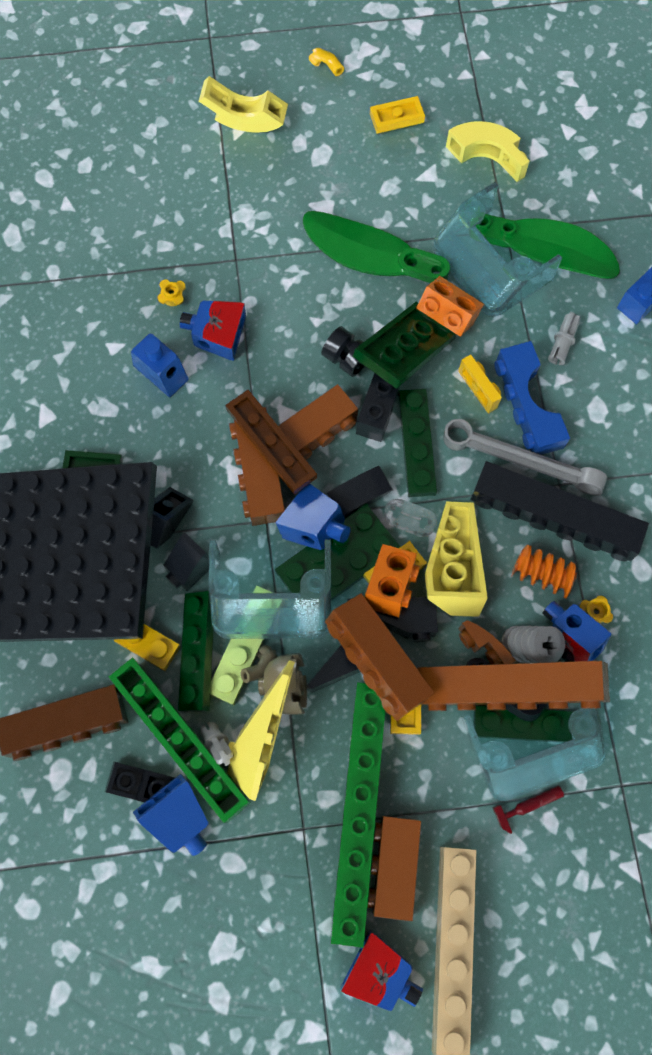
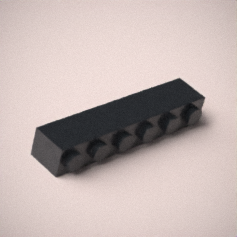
[470,461,649,562]

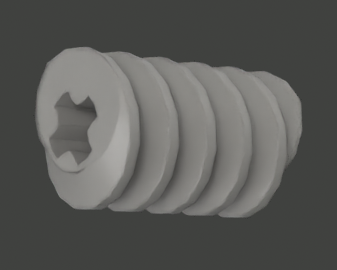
[501,625,565,663]

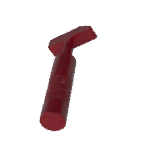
[492,785,564,834]

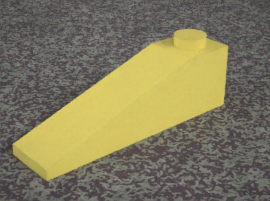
[425,501,488,617]
[227,660,295,801]

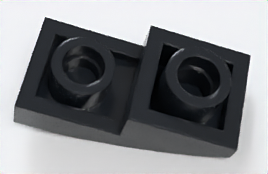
[327,466,393,517]
[104,762,175,803]

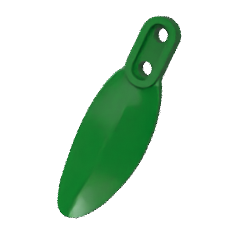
[303,211,450,283]
[469,214,620,279]

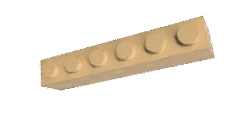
[432,847,476,1055]

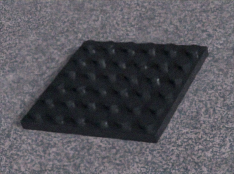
[0,462,157,642]

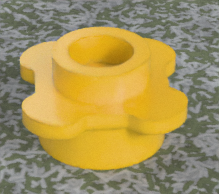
[157,279,186,306]
[579,596,613,624]

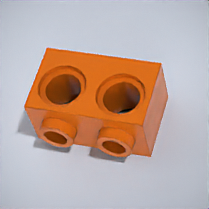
[416,276,484,337]
[365,544,420,617]

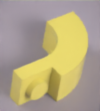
[198,76,288,133]
[446,121,530,182]

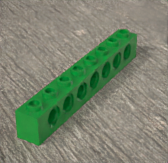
[330,682,385,948]

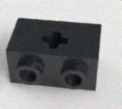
[356,373,400,442]

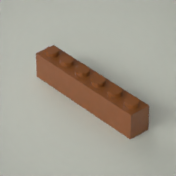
[417,661,610,711]

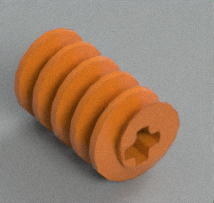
[511,544,577,599]

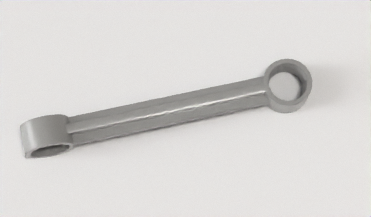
[443,419,608,496]

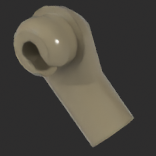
[241,645,277,683]

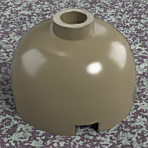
[258,653,307,715]

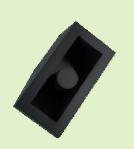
[150,487,194,549]
[163,533,212,591]

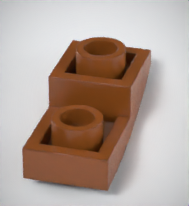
[458,620,516,665]

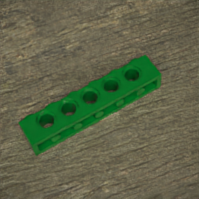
[109,657,251,823]

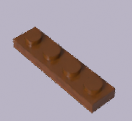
[225,390,317,494]

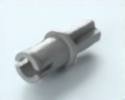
[548,312,580,365]
[200,722,233,766]

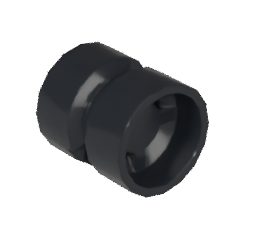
[321,326,364,377]

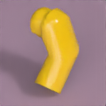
[309,47,344,76]

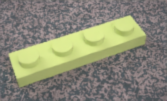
[210,586,283,706]

